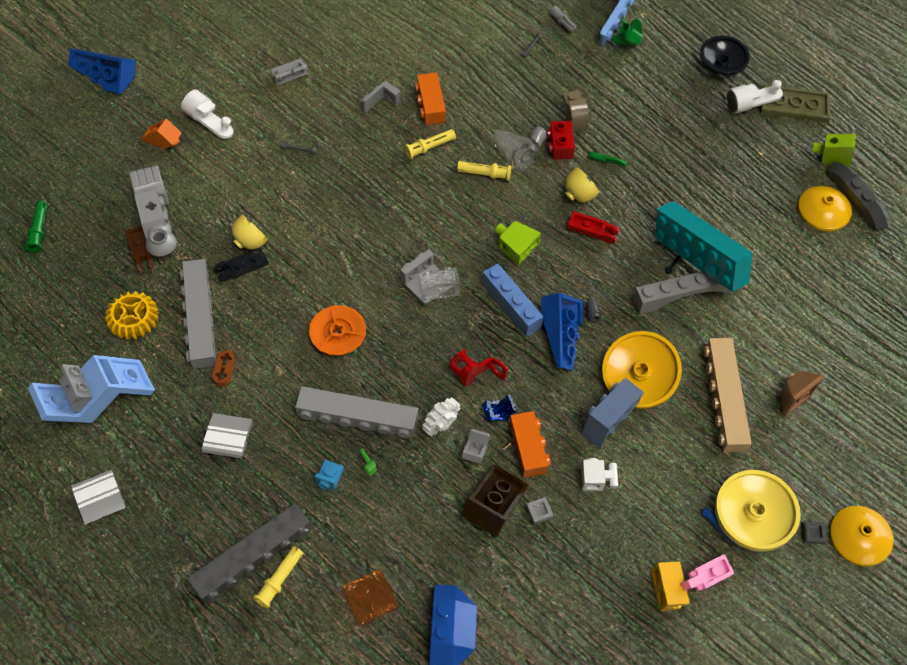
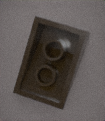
[461,464,529,536]

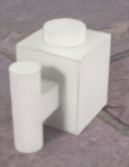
[581,458,618,491]

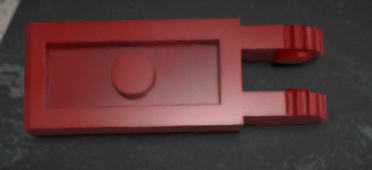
[567,211,620,244]

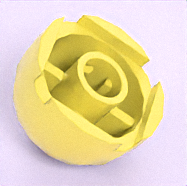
[565,167,599,203]
[232,214,268,250]

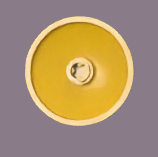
[602,331,682,409]

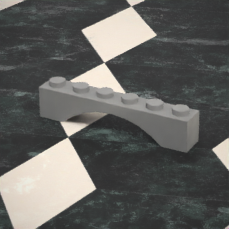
[633,271,744,314]

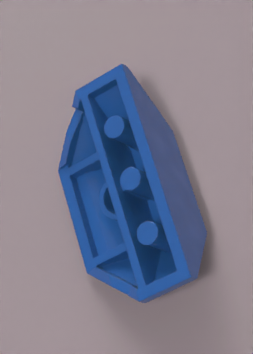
[430,584,477,665]

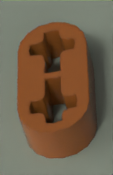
[212,350,236,387]

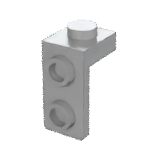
[362,81,401,113]

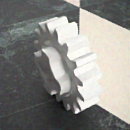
[422,397,461,436]

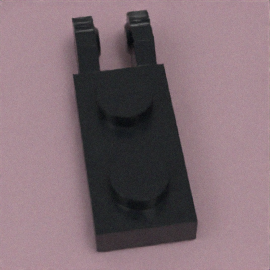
[213,247,269,282]

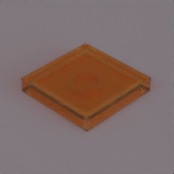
[342,568,399,627]

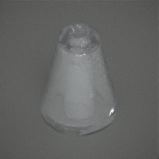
[493,129,540,172]

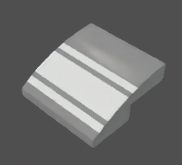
[202,413,253,459]
[71,469,126,525]

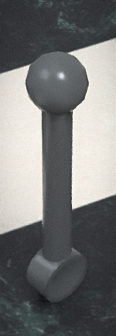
[521,33,542,58]
[281,142,317,154]

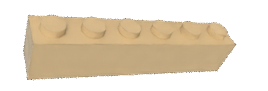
[704,338,752,453]

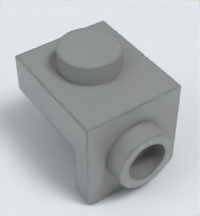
[462,429,490,464]

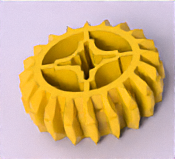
[105,291,159,341]

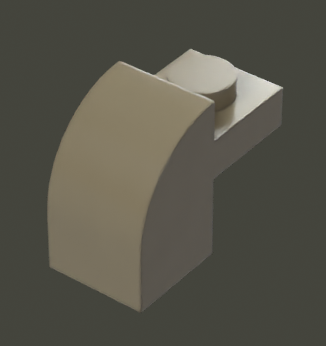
[562,90,588,132]

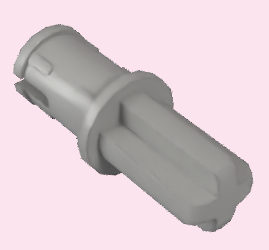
[550,6,576,33]

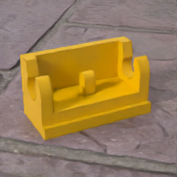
[651,562,690,611]

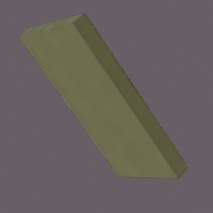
[761,84,830,122]

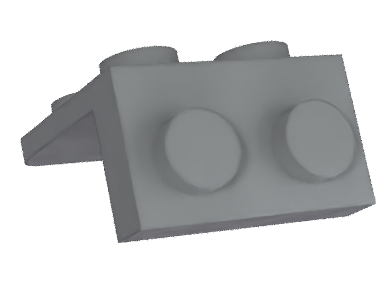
[400,249,452,305]

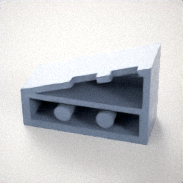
[581,378,644,449]

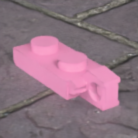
[680,554,734,591]

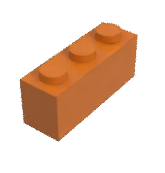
[414,73,446,125]
[509,411,551,478]

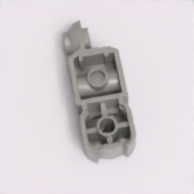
[129,165,177,256]

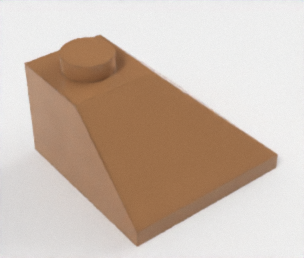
[782,370,823,417]

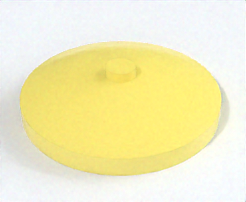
[715,470,800,552]

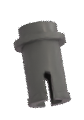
[585,297,602,322]

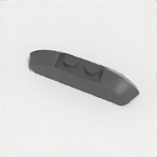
[828,161,891,230]

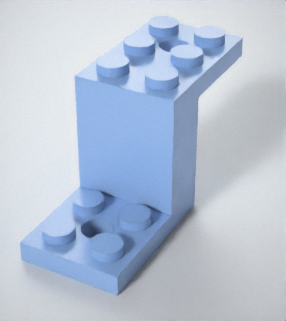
[28,355,155,423]

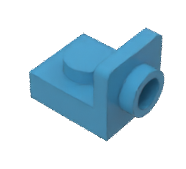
[315,460,344,491]

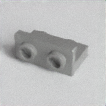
[59,364,93,412]

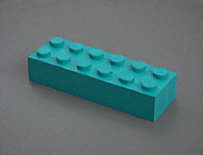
[655,201,753,292]

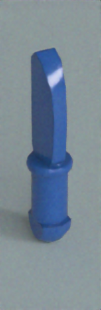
[702,508,736,544]

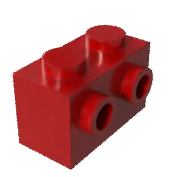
[547,121,575,160]

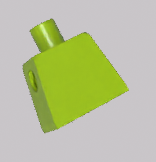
[812,134,856,167]
[495,221,541,266]

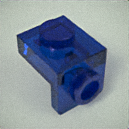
[482,395,517,422]

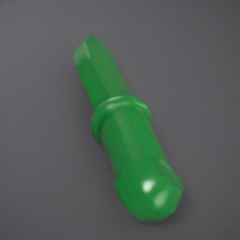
[588,151,627,167]

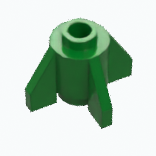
[611,18,643,47]

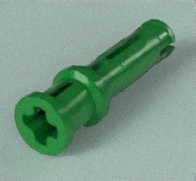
[24,200,48,253]

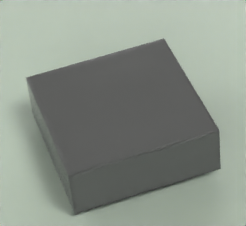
[802,521,827,545]

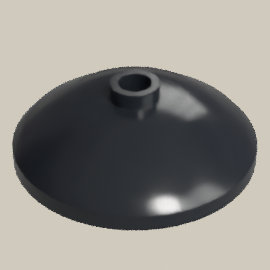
[700,35,750,75]

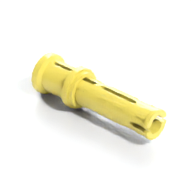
[404,129,456,159]
[457,161,512,181]
[253,546,304,609]

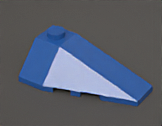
[69,48,136,93]
[541,293,583,371]

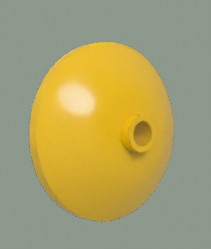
[798,186,852,231]
[829,506,893,567]

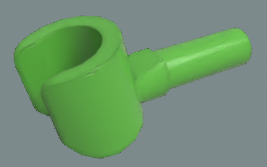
[359,449,377,476]

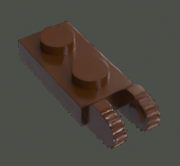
[125,226,155,274]

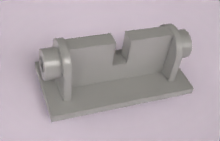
[271,58,308,85]

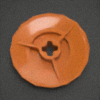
[309,305,366,356]

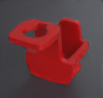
[449,349,508,386]

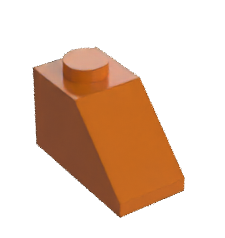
[141,119,182,149]

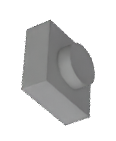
[526,497,554,525]

